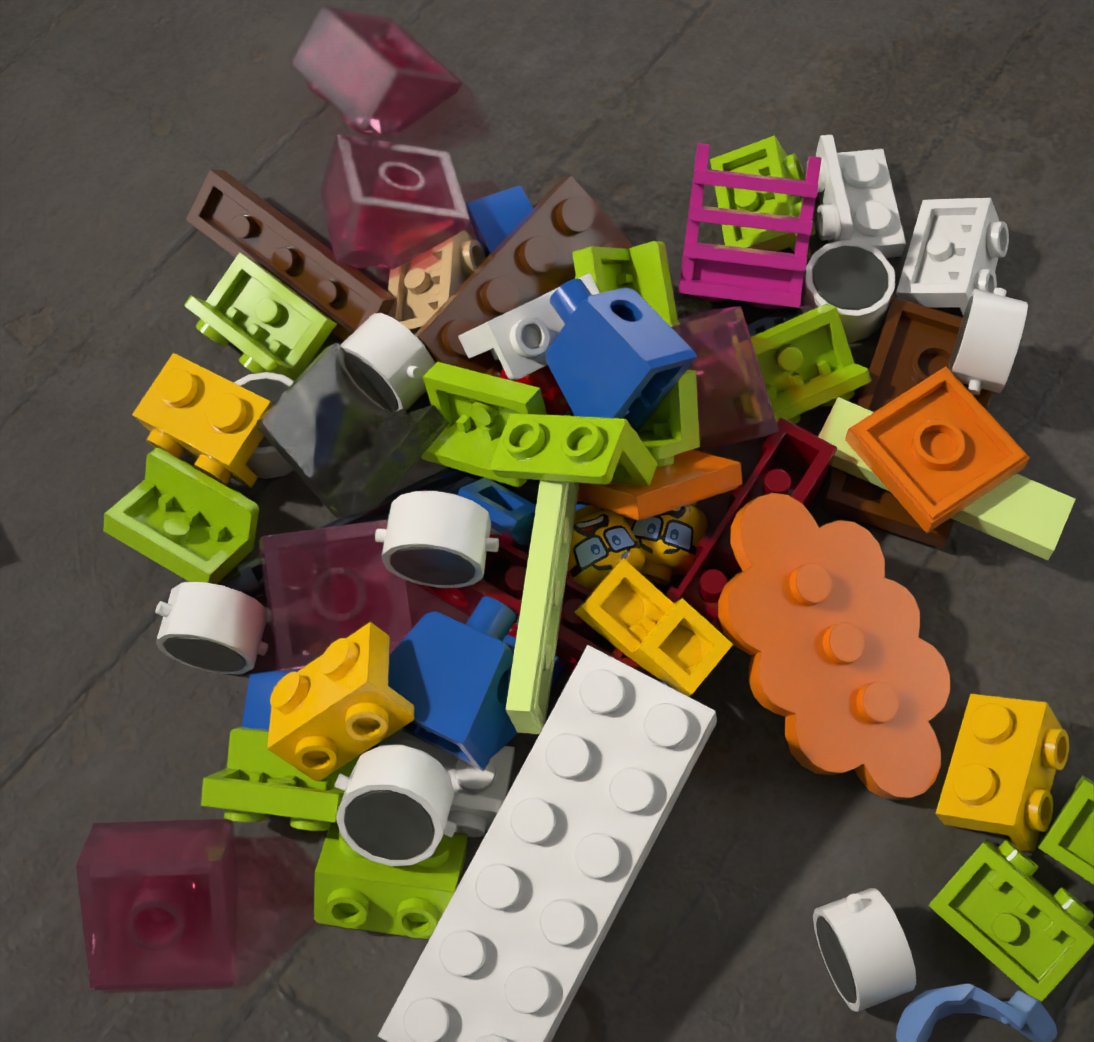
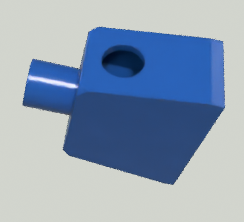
[546,279,698,433]
[388,596,517,772]

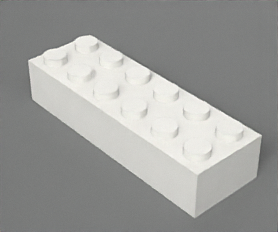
[378,645,717,1042]

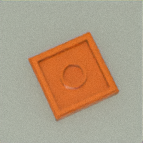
[845,366,1030,533]
[577,450,742,521]

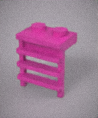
[678,143,822,309]

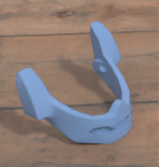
[896,984,1057,1042]

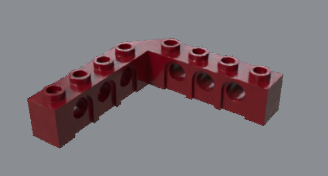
[410,417,837,679]

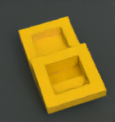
[575,558,733,696]

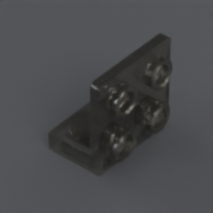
[256,343,449,519]

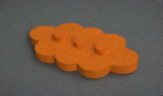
[718,493,950,800]

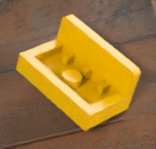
[132,353,279,488]
[267,622,414,781]
[936,694,1069,852]

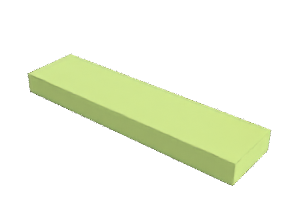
[818,397,1076,560]
[505,480,579,734]

